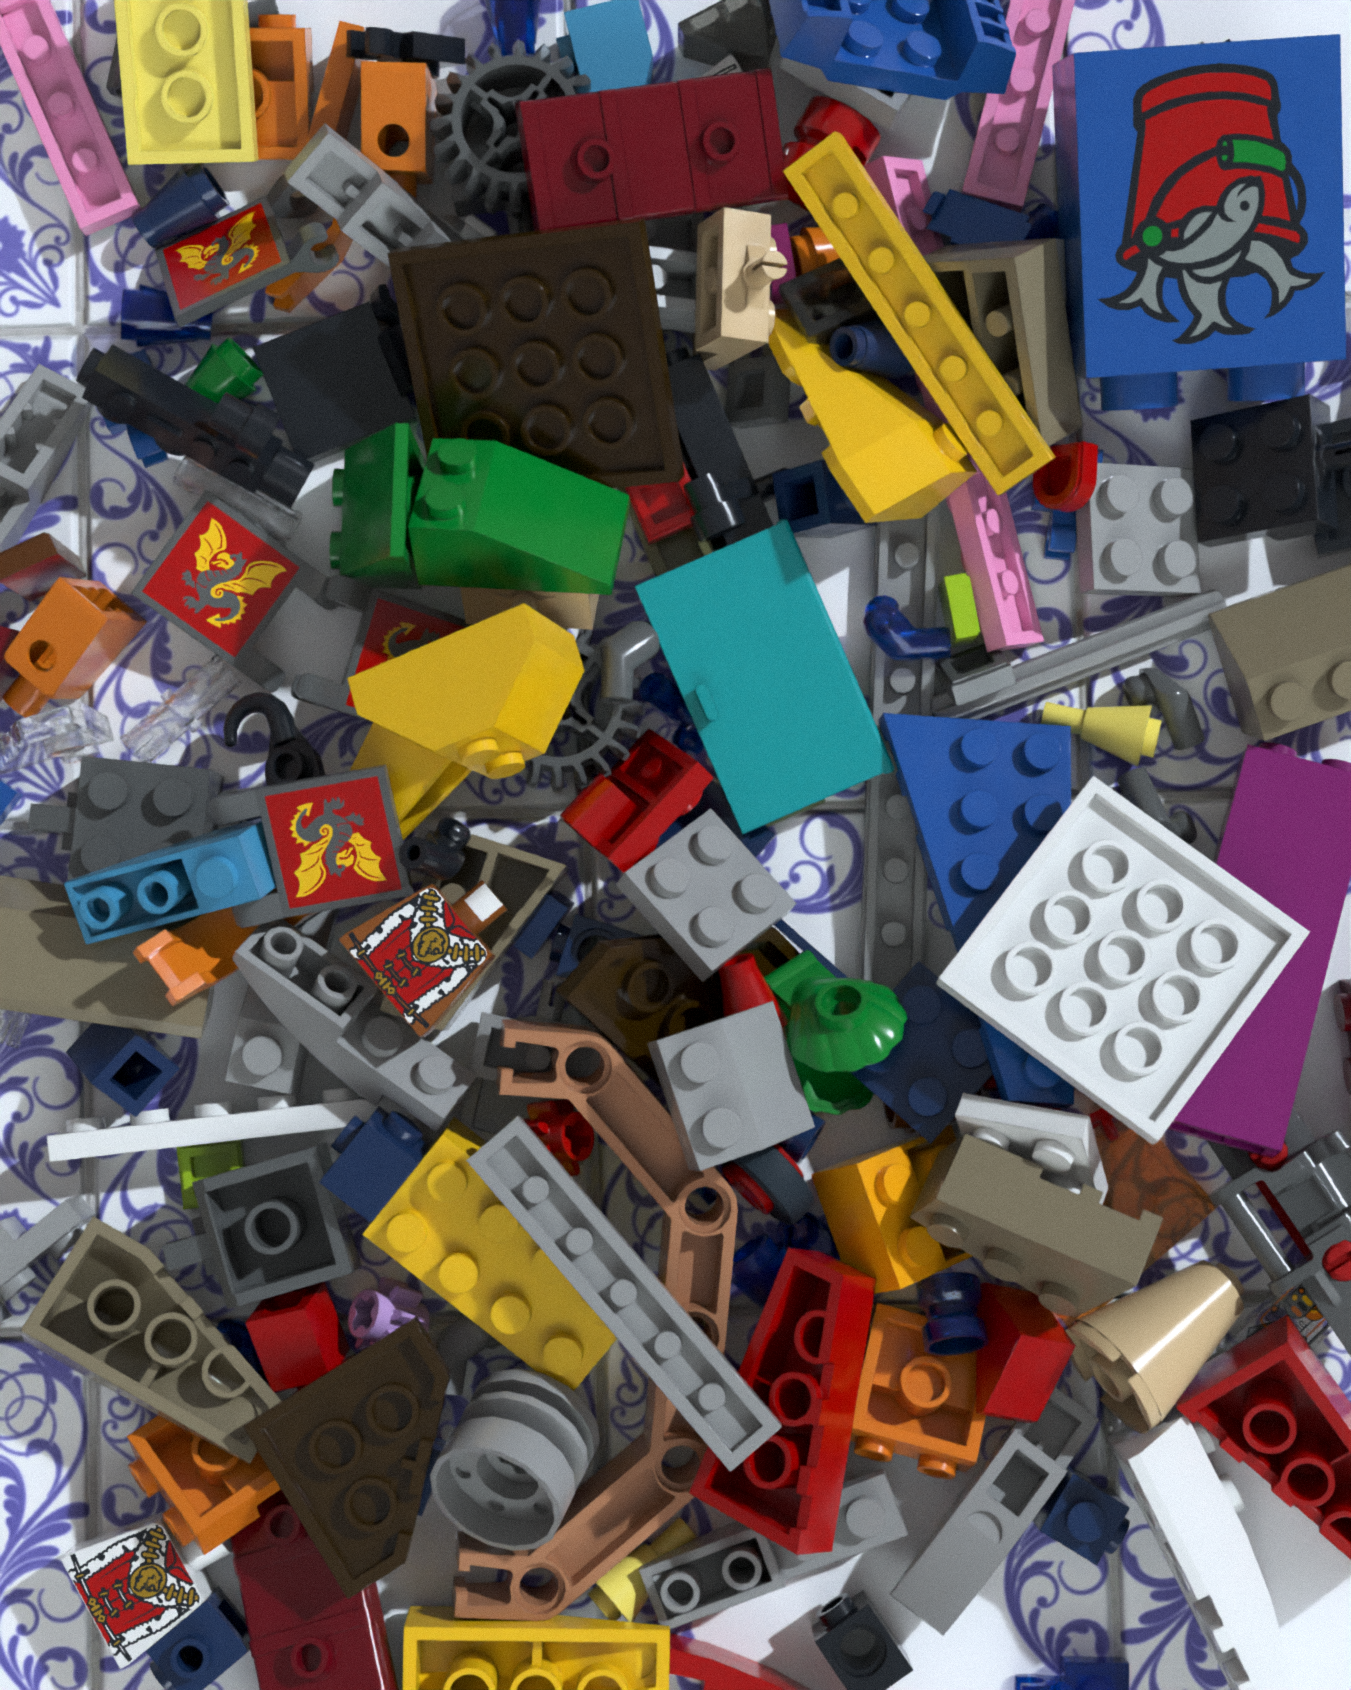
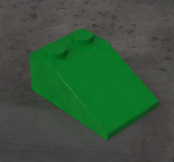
[329,423,426,590]
[408,438,630,595]

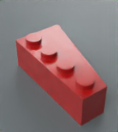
[689,1247,877,1555]
[1176,1315,1351,1560]

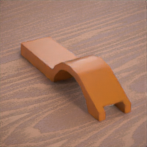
[265,21,368,313]
[133,887,317,1006]

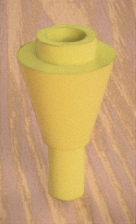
[1041,702,1162,767]
[587,1517,696,1622]

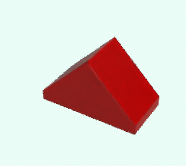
[976,1282,1076,1423]

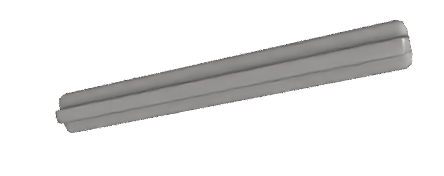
[931,589,1227,719]

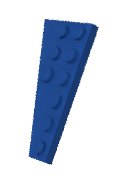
[878,713,1074,1109]

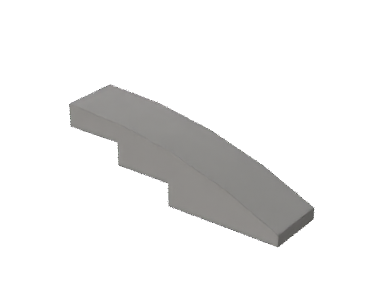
[284,123,462,271]
[0,364,92,552]

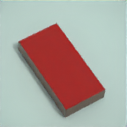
[0,532,87,602]

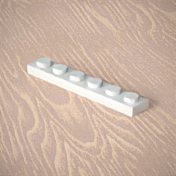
[47,1087,417,1162]

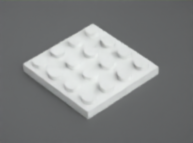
[936,776,1310,1145]

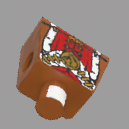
[338,880,507,1037]

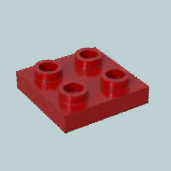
[560,728,714,873]

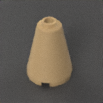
[1065,1260,1244,1434]

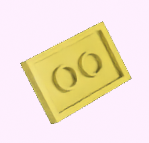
[114,0,259,165]

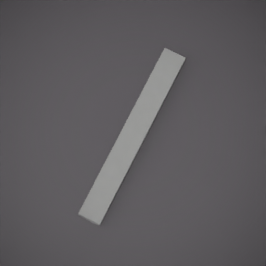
[859,503,940,990]

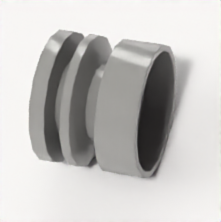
[430,1368,600,1551]

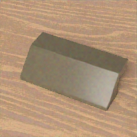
[0,875,214,1039]

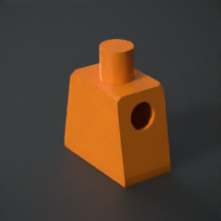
[361,61,437,199]
[2,577,147,720]

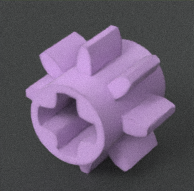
[348,1277,430,1350]

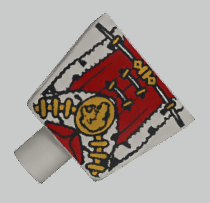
[60,1510,232,1669]

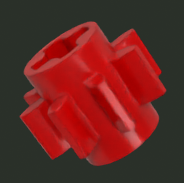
[523,1099,594,1176]

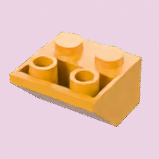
[811,1125,973,1294]

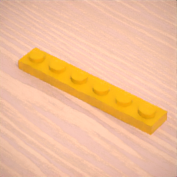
[783,131,1056,496]

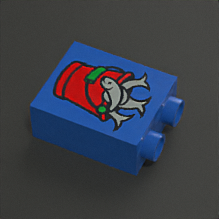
[1052,34,1346,411]

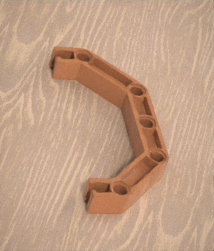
[452,1019,738,1621]

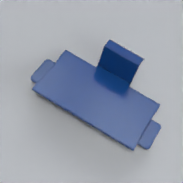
[923,189,1032,245]

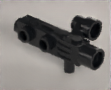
[76,344,315,509]
[666,347,787,549]

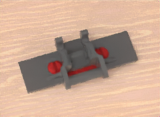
[1206,1106,1351,1357]

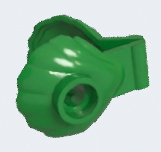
[764,950,907,1115]

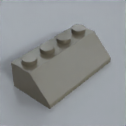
[1208,563,1351,741]

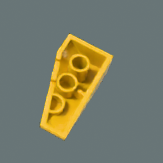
[768,309,977,523]
[403,1606,670,1690]

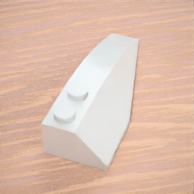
[1105,1405,1293,1690]

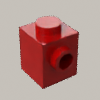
[245,1281,350,1392]

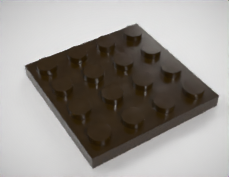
[387,217,685,488]

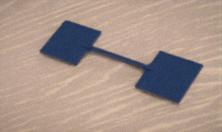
[632,780,993,1144]

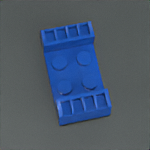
[769,0,1016,100]

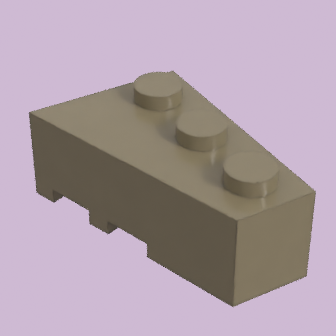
[380,834,569,1031]
[909,1133,1163,1318]

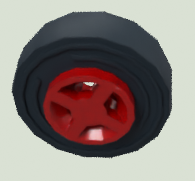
[721,1144,814,1225]

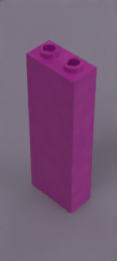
[1167,742,1351,1159]

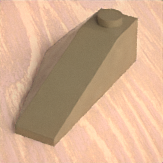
[21,1216,281,1464]

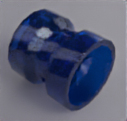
[916,1272,989,1356]

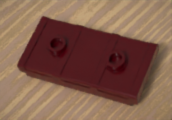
[515,67,788,231]
[230,1489,399,1690]

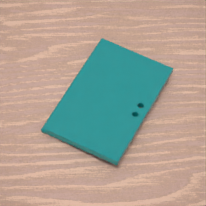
[635,519,895,834]

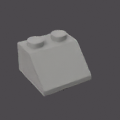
[647,1001,815,1171]

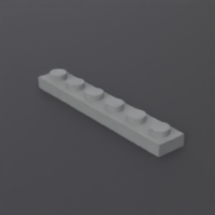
[466,1116,782,1472]

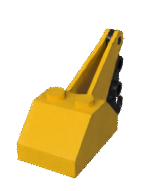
[223,603,585,840]

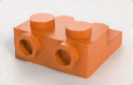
[249,14,314,160]
[850,1303,986,1480]
[127,1415,281,1555]

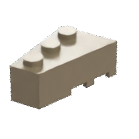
[923,238,1083,446]

